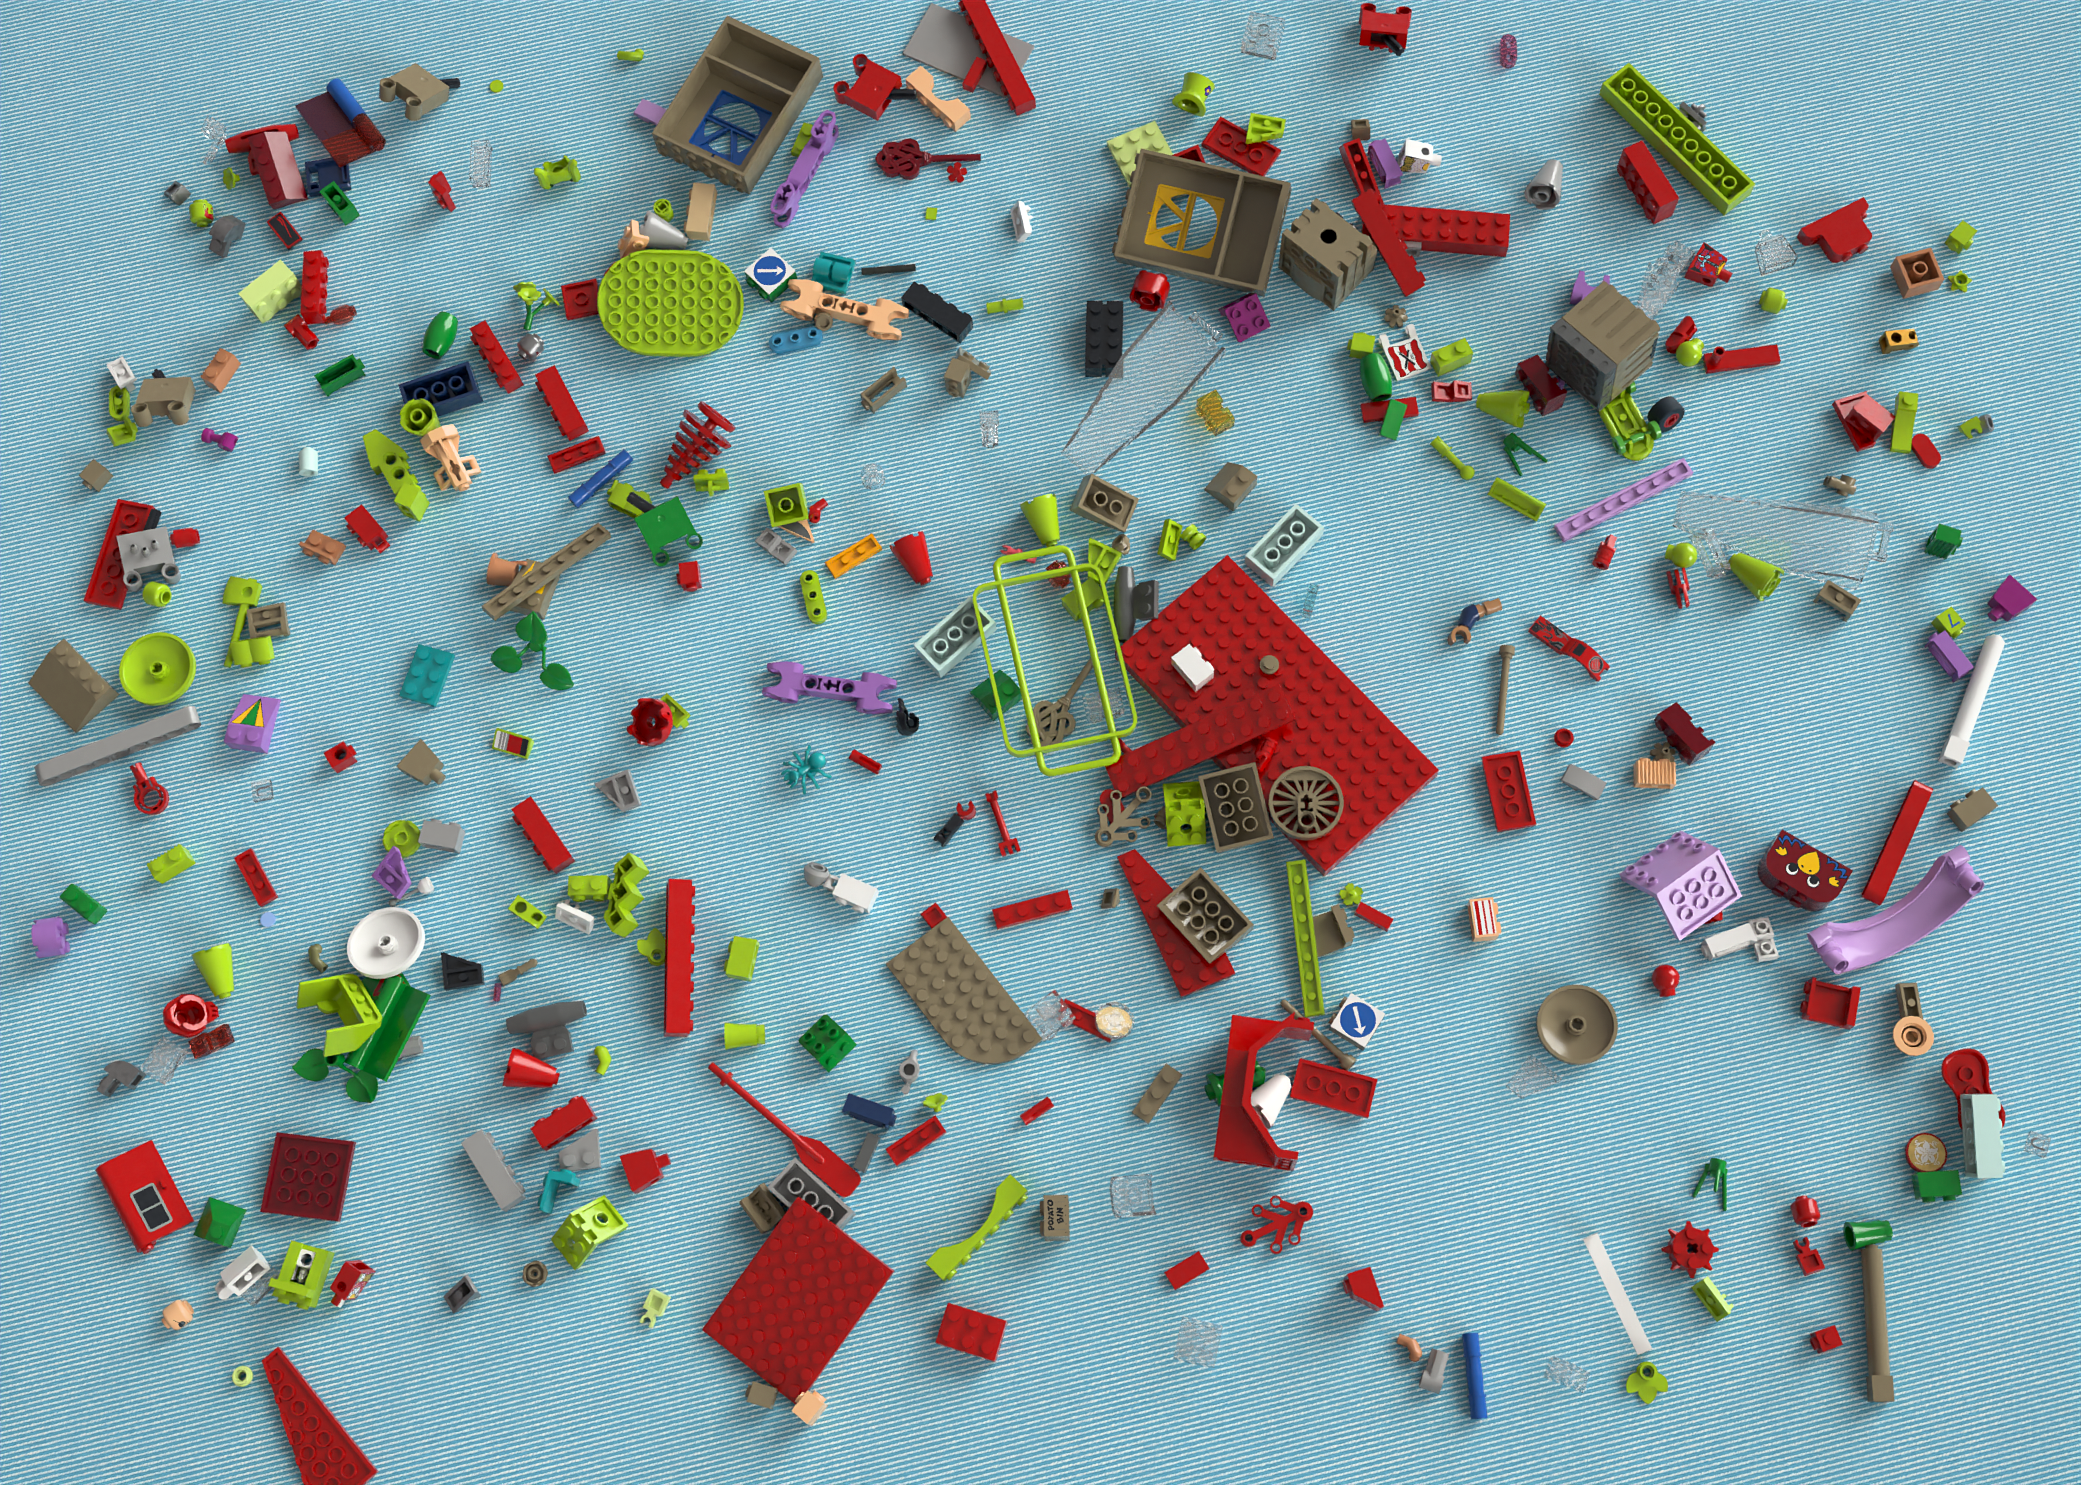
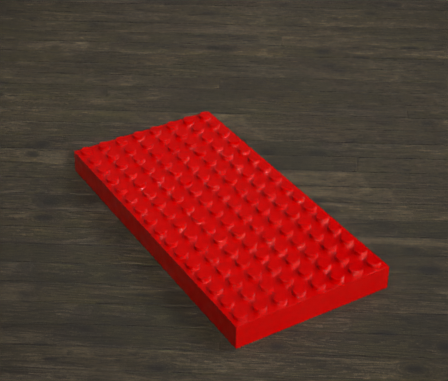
[1115,555,1439,877]

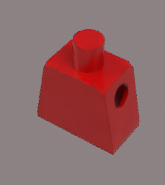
[620,1149,671,1194]

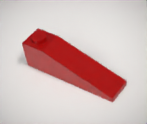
[1339,138,1384,204]

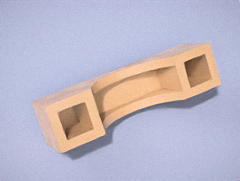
[906,66,971,132]

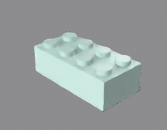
[1245,504,1324,587]
[914,596,997,679]
[1960,1094,2005,1178]

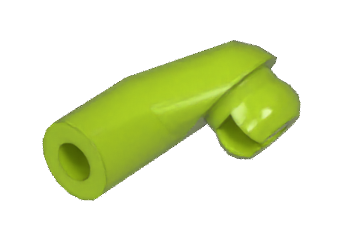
[617,48,644,61]

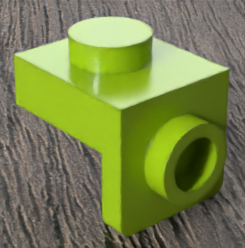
[106,417,138,447]

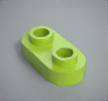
[109,385,130,421]

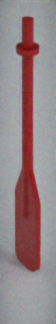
[708,1062,861,1197]

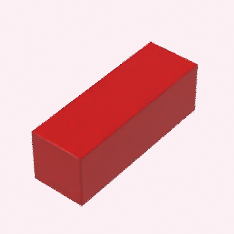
[962,57,987,93]
[1354,902,1393,932]

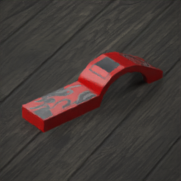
[1528,615,1610,682]

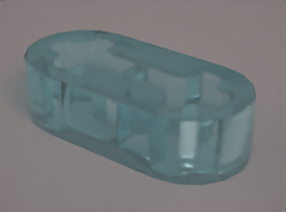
[1301,583,1319,619]

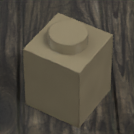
[79,459,113,492]
[745,1381,778,1410]

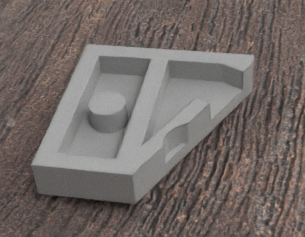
[559,1129,601,1172]

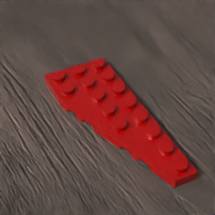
[1117,849,1235,998]
[262,1347,379,1485]

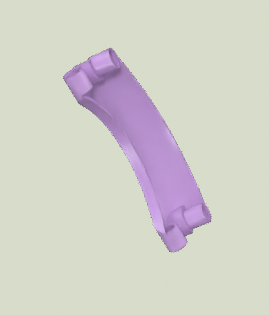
[1807,845,1984,974]

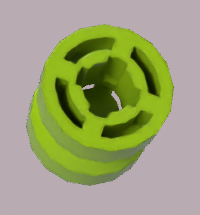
[653,199,674,222]
[1180,524,1207,550]

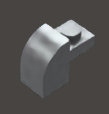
[209,215,246,258]
[97,1061,147,1097]

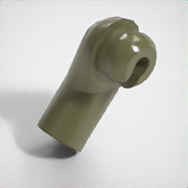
[308,944,328,973]

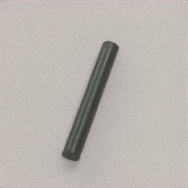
[861,264,916,275]

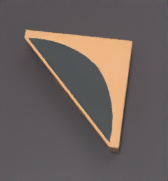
[777,520,815,543]

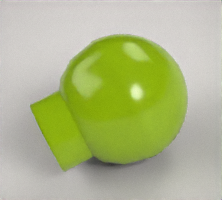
[1676,338,1704,367]
[1665,542,1697,568]

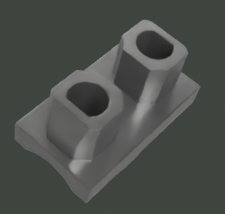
[1679,101,1707,132]

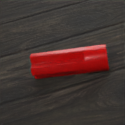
[849,749,882,774]
[1019,1097,1054,1125]

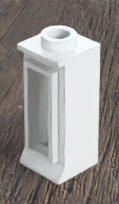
[1701,923,1757,961]

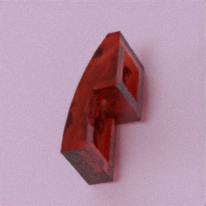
[188,1024,235,1059]

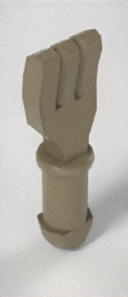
[498,959,538,986]

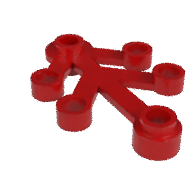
[1240,1195,1313,1254]

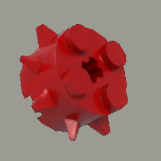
[1661,1221,1719,1278]

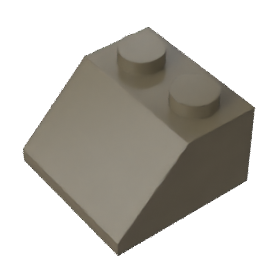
[1204,462,1258,512]

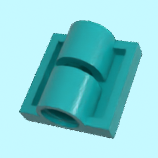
[811,252,856,295]

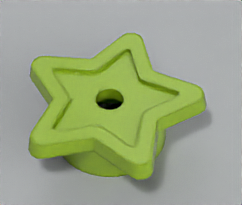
[1948,270,1972,293]

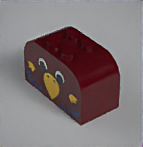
[1757,829,1853,912]

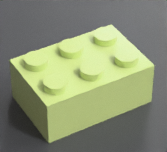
[238,259,302,324]

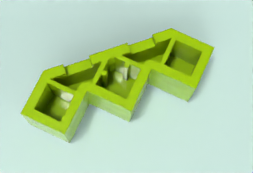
[603,852,650,938]

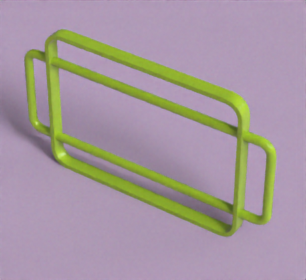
[973,545,1137,777]

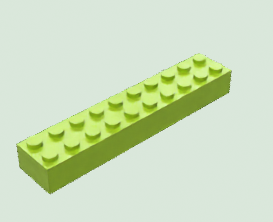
[1599,63,1755,216]

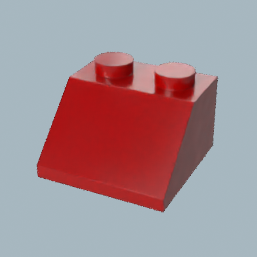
[1342,1267,1384,1311]

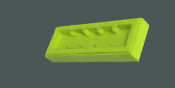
[1487,477,1547,522]

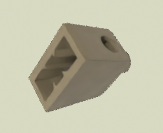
[397,739,446,785]

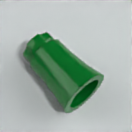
[1843,1220,1893,1251]

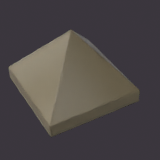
[1101,888,1120,909]

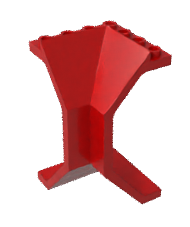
[1213,1012,1314,1171]

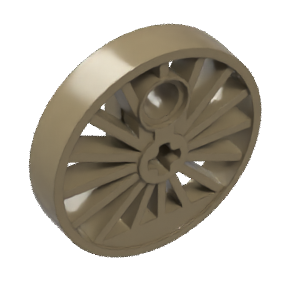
[1269,766,1344,840]

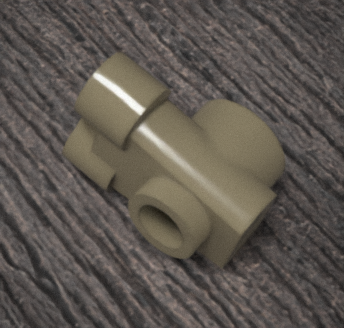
[1823,474,1857,497]

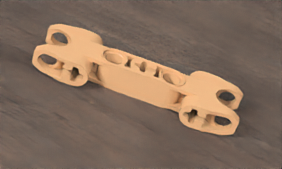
[780,279,910,340]

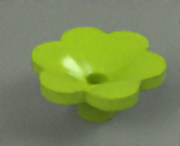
[223,167,240,190]
[923,1093,948,1112]

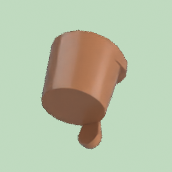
[486,553,528,587]

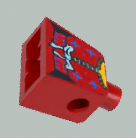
[1684,242,1733,287]

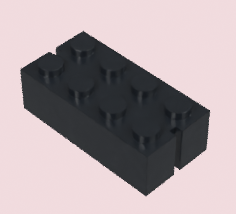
[1085,301,1123,377]

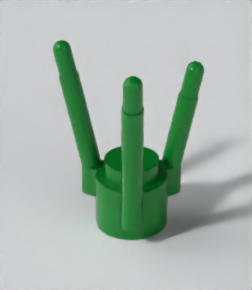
[1503,433,1548,476]
[1692,1158,1728,1211]

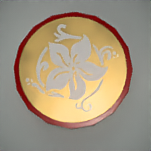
[1905,1133,1947,1172]

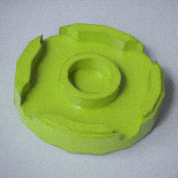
[382,820,421,858]

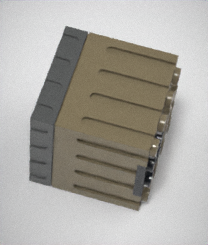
[1545,281,1660,412]

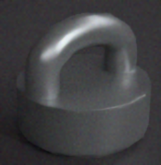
[1974,414,1994,434]

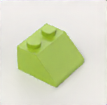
[763,483,808,528]

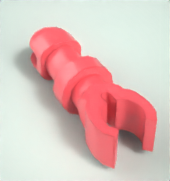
[1001,545,1037,564]

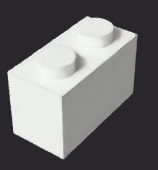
[1171,644,1214,692]

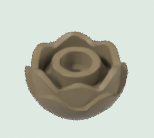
[522,1261,548,1287]

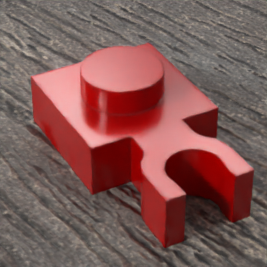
[1793,1237,1825,1276]

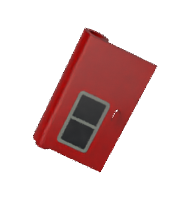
[95,1140,194,1254]

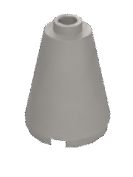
[1524,159,1563,210]

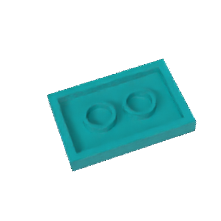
[399,644,455,707]

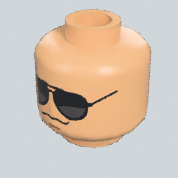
[161,1300,194,1330]

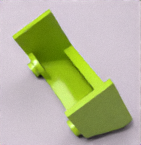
[296,974,382,1057]

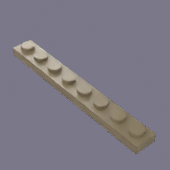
[482,523,611,621]

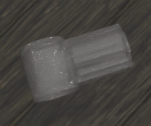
[980,410,999,448]

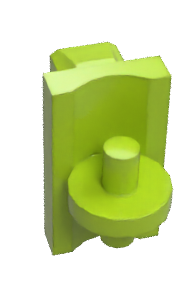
[693,468,729,497]

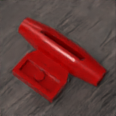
[225,124,299,176]

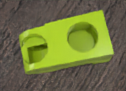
[508,895,547,929]

